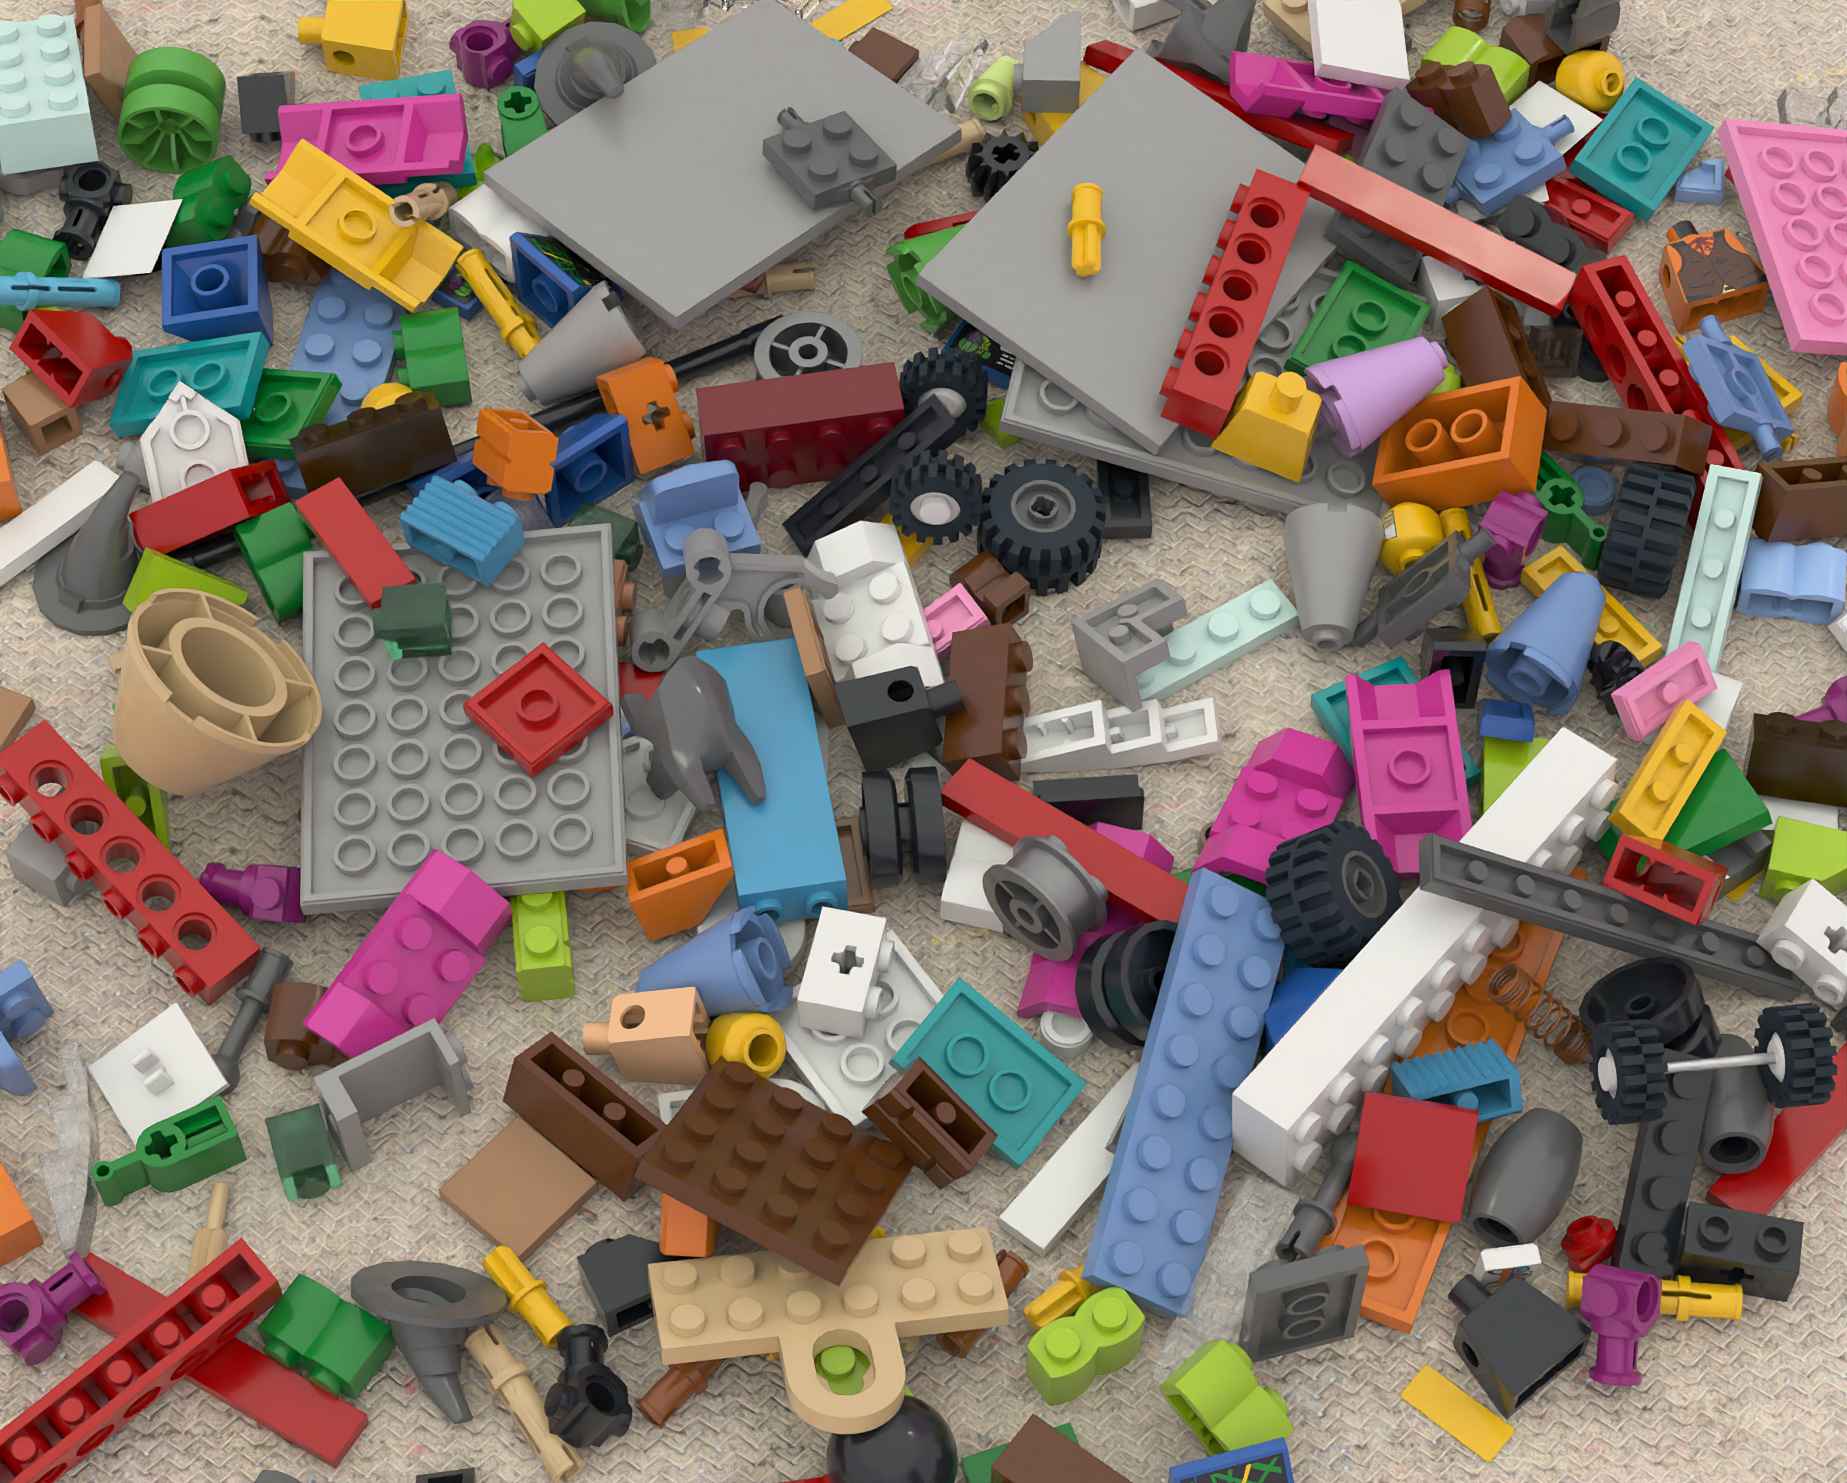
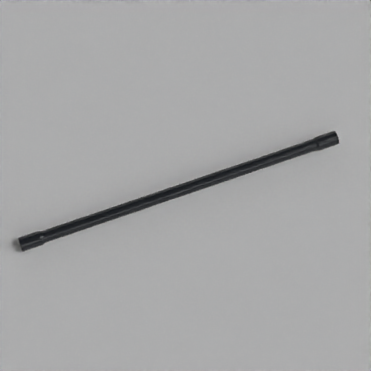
[167,315,783,570]

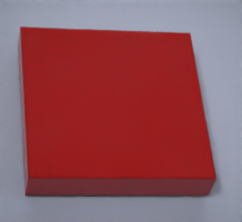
[463,642,614,778]
[1347,1091,1479,1224]

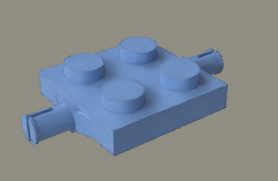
[1445,108,1575,217]
[1682,315,1795,461]

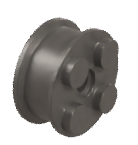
[754,311,863,380]
[982,835,1109,962]

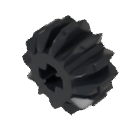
[965,128,1039,203]

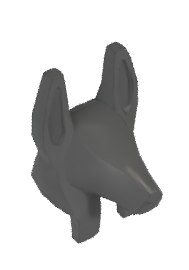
[1146,0,1257,83]
[619,656,766,812]

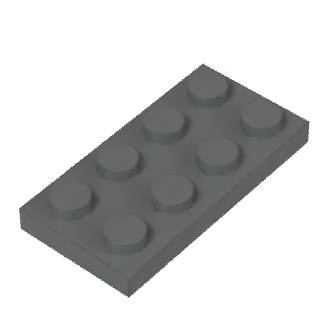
[1324,87,1470,289]

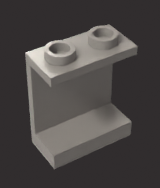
[313,1018,473,1172]

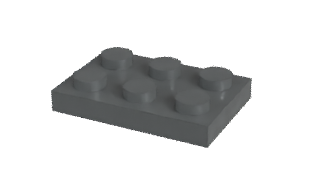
[1238,1244,1370,1363]

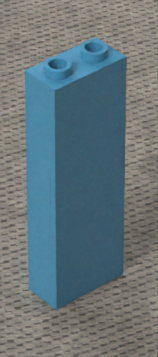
[696,637,848,925]

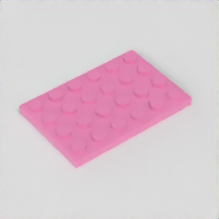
[1717,118,1847,356]

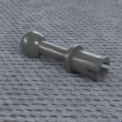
[211,947,294,1097]
[1275,1132,1358,1263]

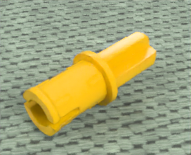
[1067,183,1106,277]
[482,1245,575,1350]
[1023,1262,1104,1333]

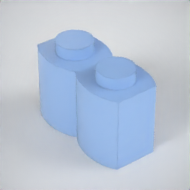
[1736,538,1847,624]

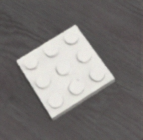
[758,930,944,1130]

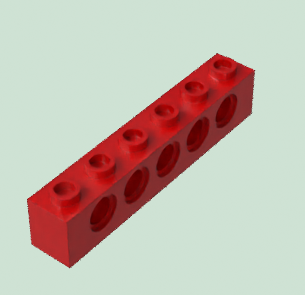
[1159,169,1311,439]
[1566,255,1746,532]
[0,719,260,1006]
[0,1238,283,1483]

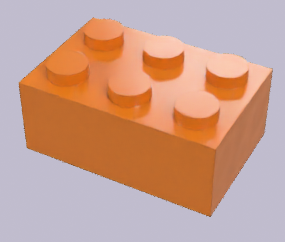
[1372,376,1547,512]

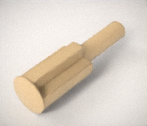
[186,1182,230,1282]

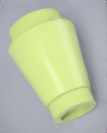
[968,56,1018,120]

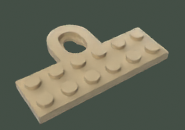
[648,1226,1010,1434]

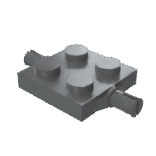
[762,107,897,217]
[1353,527,1496,650]

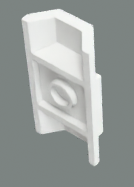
[807,521,945,689]

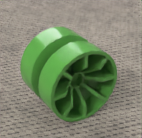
[117,47,226,174]

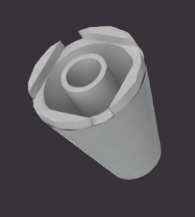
[515,280,655,405]
[1282,503,1384,652]

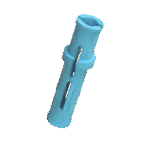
[0,272,120,311]

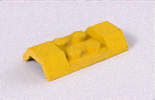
[249,138,464,313]

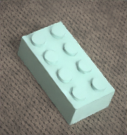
[0,14,99,175]

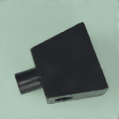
[834,666,965,772]
[1448,1274,1592,1420]

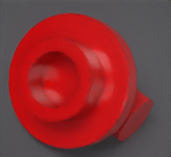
[1561,1215,1617,1274]

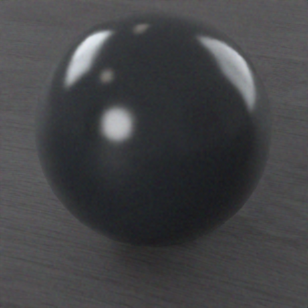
[826,1394,958,1483]

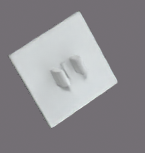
[87,1002,230,1147]

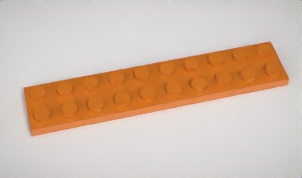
[1318,867,1588,1334]

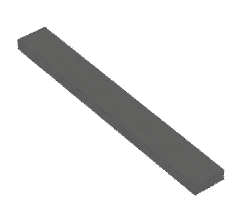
[1419,833,1801,1002]

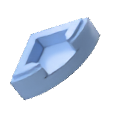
[1674,159,1724,205]

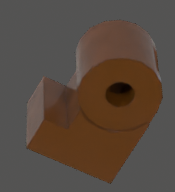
[949,551,1030,625]

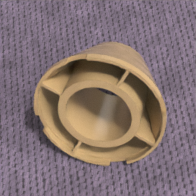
[112,588,322,796]

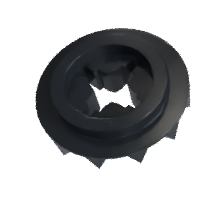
[1587,640,1645,719]

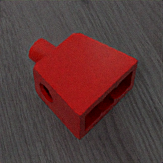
[9,309,133,408]
[1602,834,1728,926]

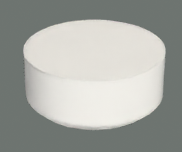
[1040,1011,1094,1057]

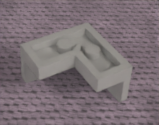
[1071,578,1188,712]

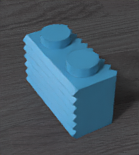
[400,475,526,587]
[1390,1038,1523,1123]

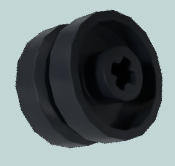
[859,766,947,889]
[1075,920,1178,1052]
[1579,956,1722,1059]

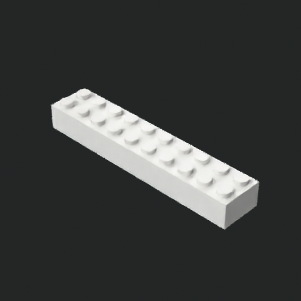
[1232,727,1618,1186]

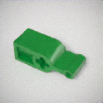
[1530,450,1608,571]
[90,1095,247,1206]

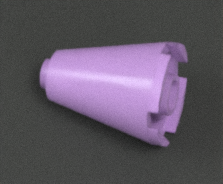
[1303,336,1448,459]

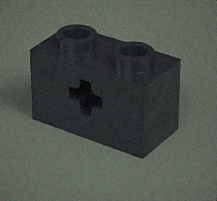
[1673,1201,1804,1302]

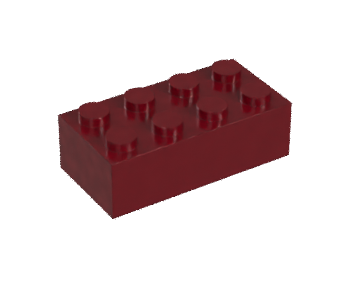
[696,362,904,493]

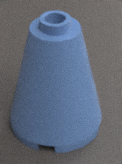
[1484,571,1606,717]
[635,905,793,1018]

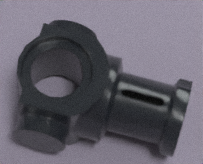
[52,161,133,260]
[544,1324,632,1448]

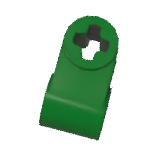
[497,86,549,158]

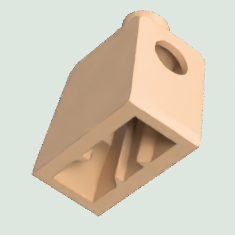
[582,987,712,1086]

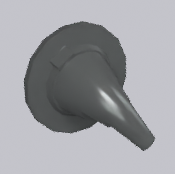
[534,21,657,126]
[32,471,144,636]
[350,1260,507,1424]

